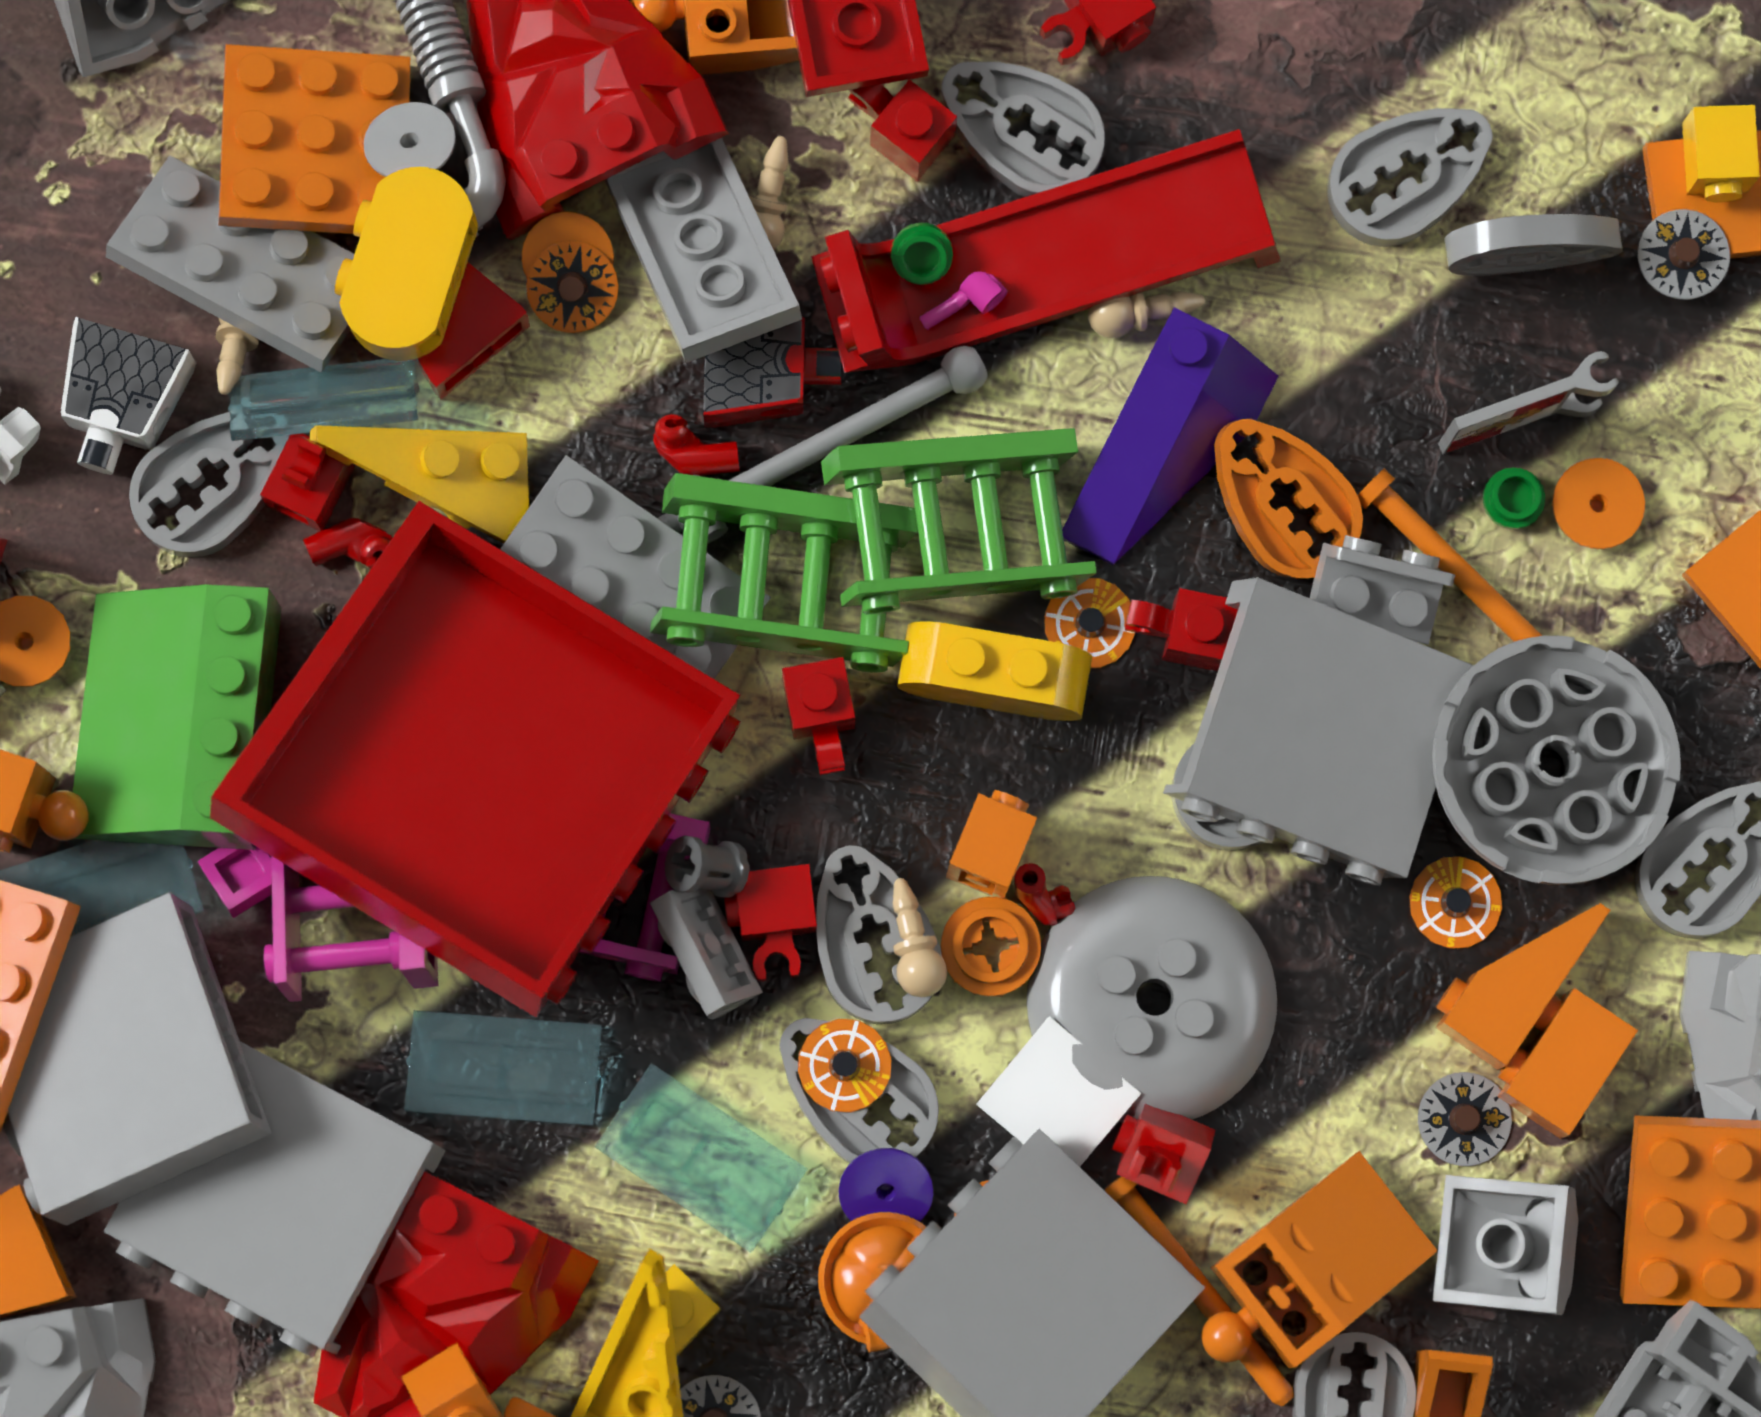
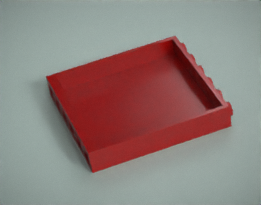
[210,501,741,1017]

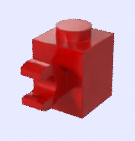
[1040,0,1157,65]
[848,79,958,182]
[260,429,355,531]
[1125,588,1238,671]
[782,657,855,776]
[724,864,817,982]
[1112,1104,1216,1204]

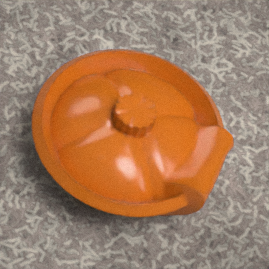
[818,1212,926,1353]

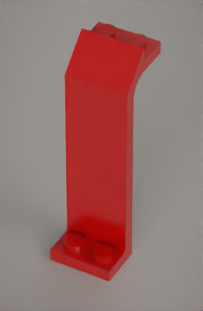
[811,129,1281,373]

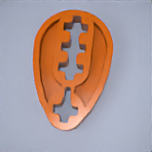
[1214,419,1363,579]

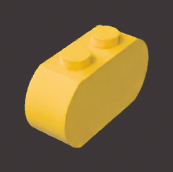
[335,167,479,361]
[897,621,1092,721]

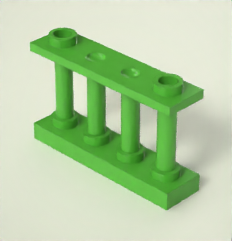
[821,428,1096,614]
[650,473,918,673]

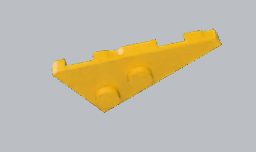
[310,425,529,543]
[571,1248,683,1417]

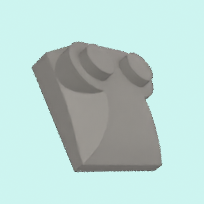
[1433,1175,1578,1315]

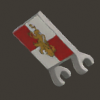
[1438,351,1619,455]

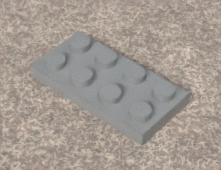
[604,138,802,363]
[106,156,355,373]
[500,455,771,679]

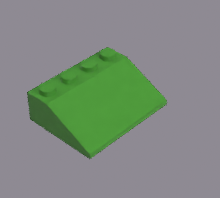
[73,584,282,850]

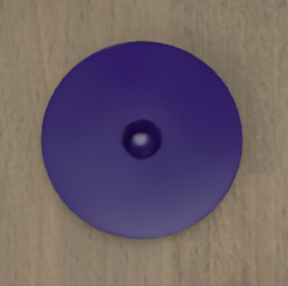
[839,1148,933,1222]

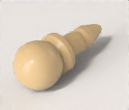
[748,136,788,250]
[1088,291,1205,338]
[216,318,259,395]
[893,878,947,997]

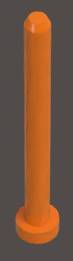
[1358,468,1543,642]
[1103,1176,1294,1407]

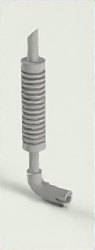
[394,0,506,237]

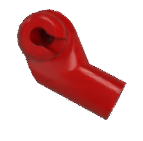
[653,414,740,476]
[303,518,392,569]
[1014,863,1076,926]

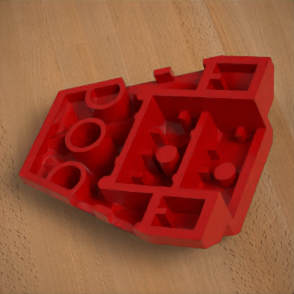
[466,0,729,241]
[313,1171,599,1417]

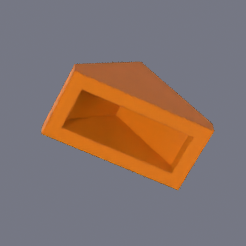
[1413,1350,1493,1417]

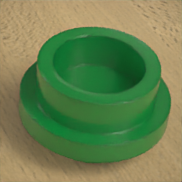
[891,223,953,285]
[1483,467,1545,530]

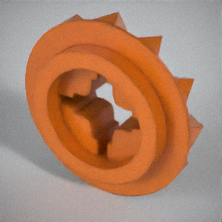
[941,897,1041,997]

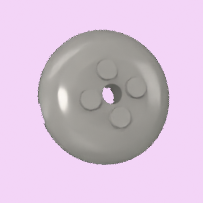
[1432,636,1681,885]
[1027,876,1277,1123]

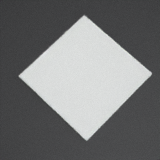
[976,1016,1141,1167]

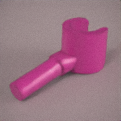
[920,272,1007,330]

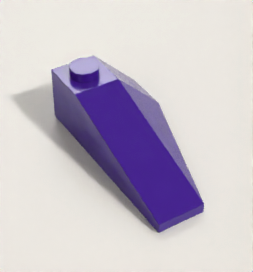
[1062,307,1279,566]

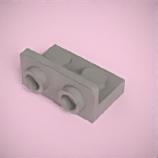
[1310,535,1455,645]
[650,888,763,1019]

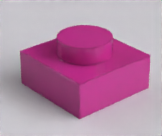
[198,847,272,918]

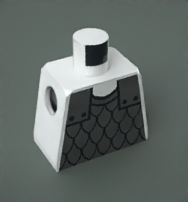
[61,317,196,475]

